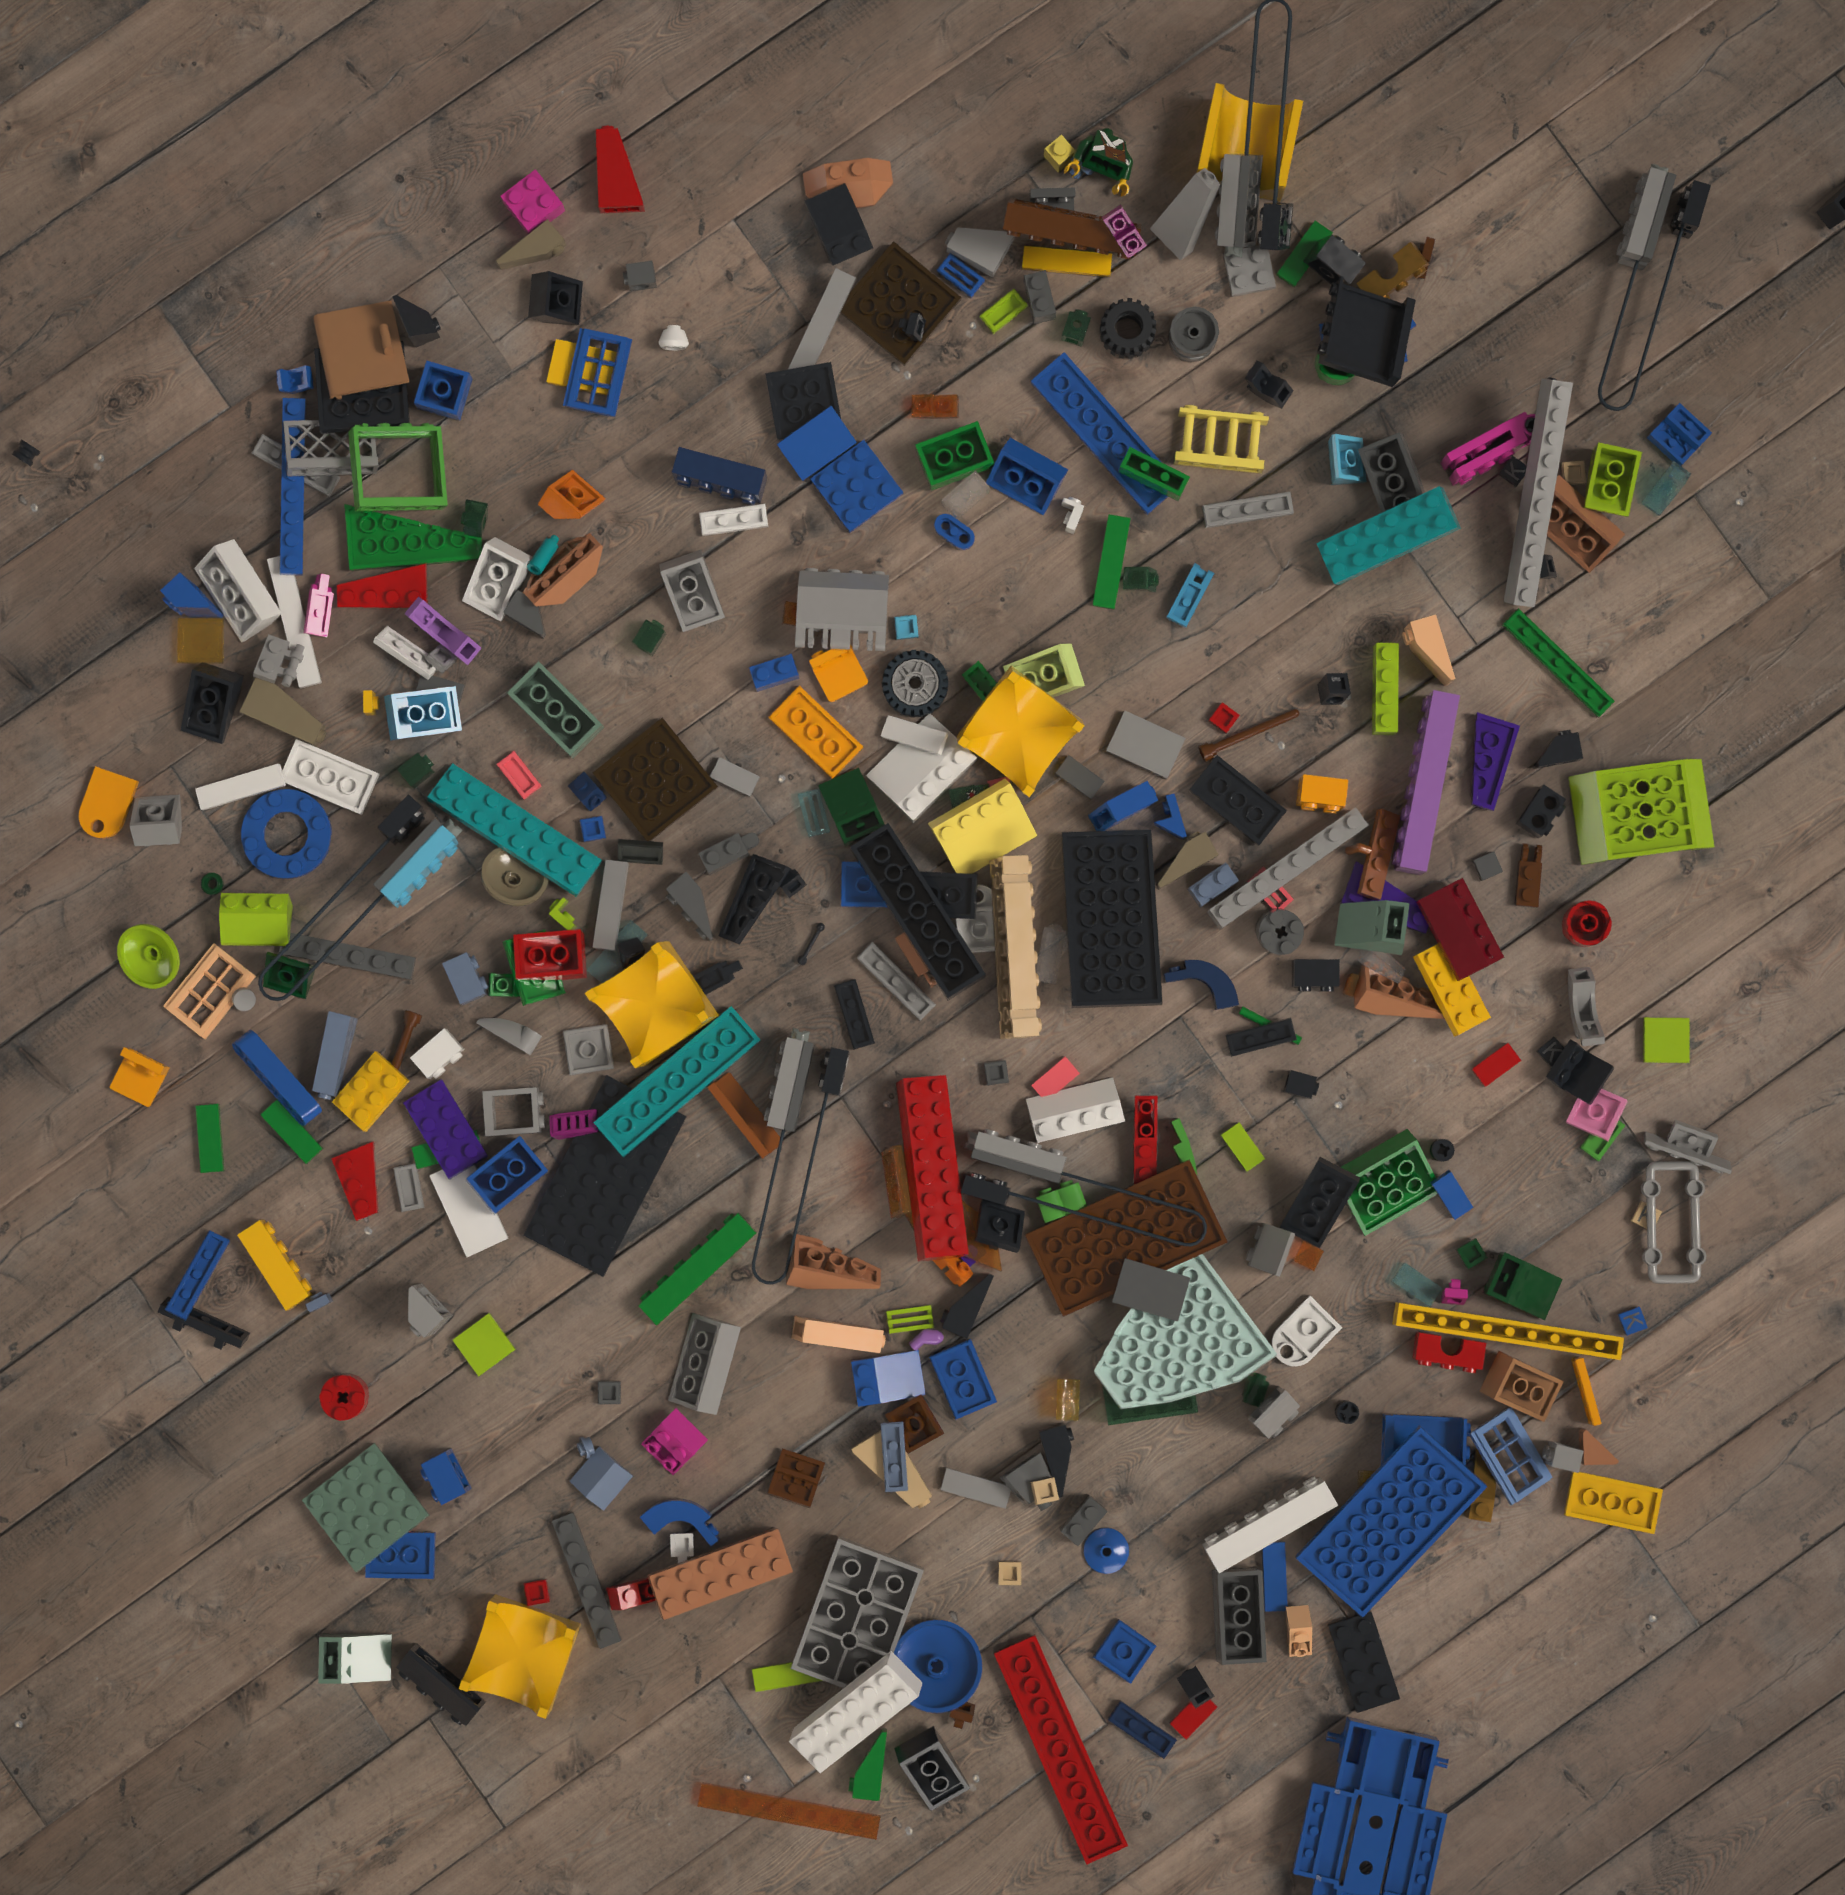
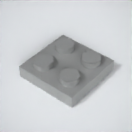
[1223,245,1276,297]

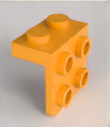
[809,644,868,702]

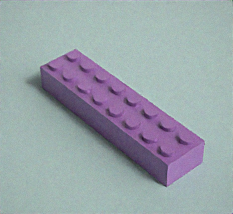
[1392,690,1460,875]

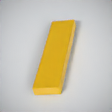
[1022,246,1112,277]

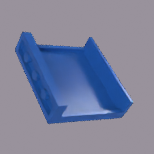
[1381,1414,1471,1466]

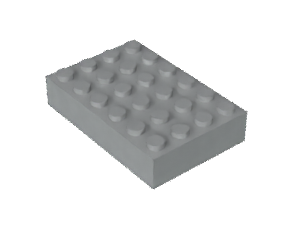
[791,1536,924,1688]

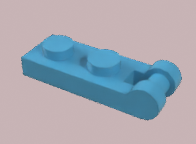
[1166,563,1214,628]

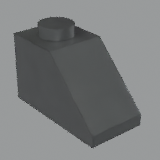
[503,590,546,639]

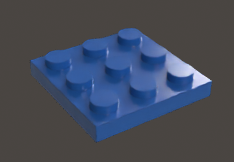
[810,440,904,533]

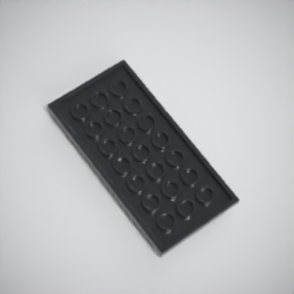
[1061,830,1163,1008]
[523,1075,687,1277]

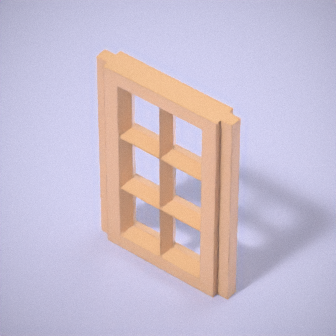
[163,943,256,1040]

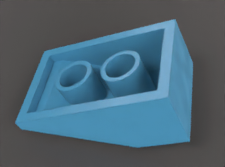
[384,686,462,741]

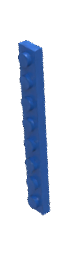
[280,398,305,576]

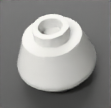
[659,325,689,351]

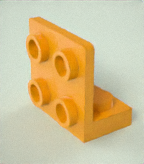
[110,1047,170,1107]

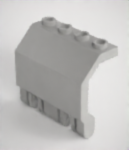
[795,568,889,651]

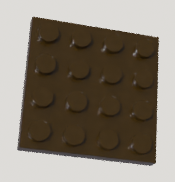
[840,241,962,366]
[593,717,718,841]

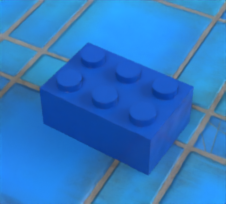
[466,1136,548,1215]

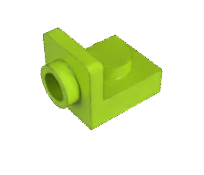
[549,897,577,930]

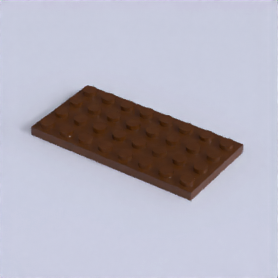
[1025,1159,1228,1317]

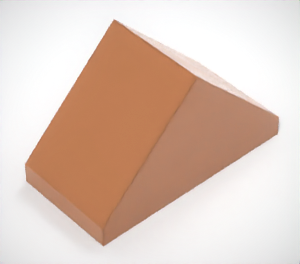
[1579,1428,1619,1465]

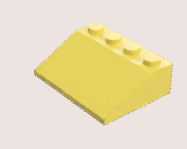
[928,779,1037,874]

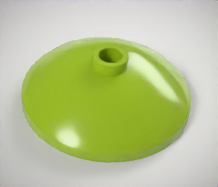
[117,924,180,989]

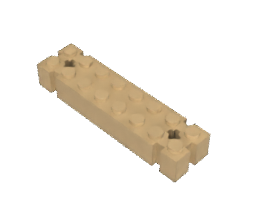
[989,855,1042,1039]

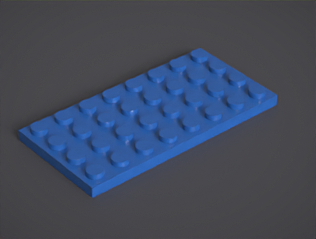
[1295,1425,1487,1617]

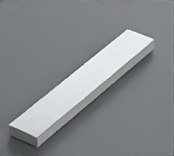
[267,556,322,689]

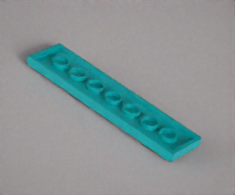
[427,763,602,897]
[593,1006,761,1157]

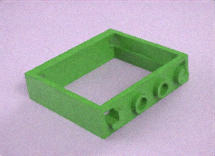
[348,423,448,511]

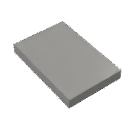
[1106,711,1186,779]

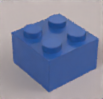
[414,360,473,421]
[420,1448,472,1505]

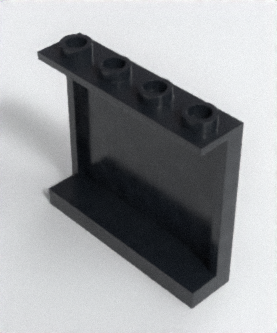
[1317,275,1416,387]

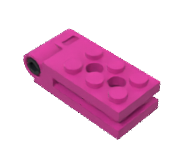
[1440,412,1535,485]

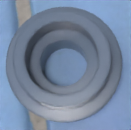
[577,1436,595,1459]

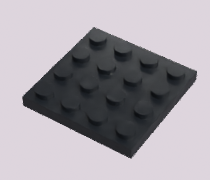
[314,341,410,434]

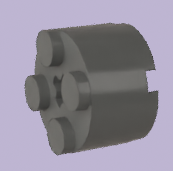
[1255,908,1304,955]

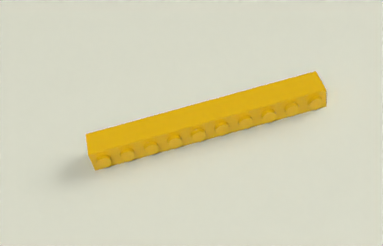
[1392,1302,1624,1360]

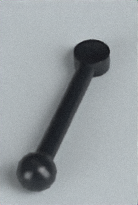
[797,923,825,965]

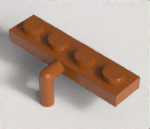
[1345,808,1400,901]

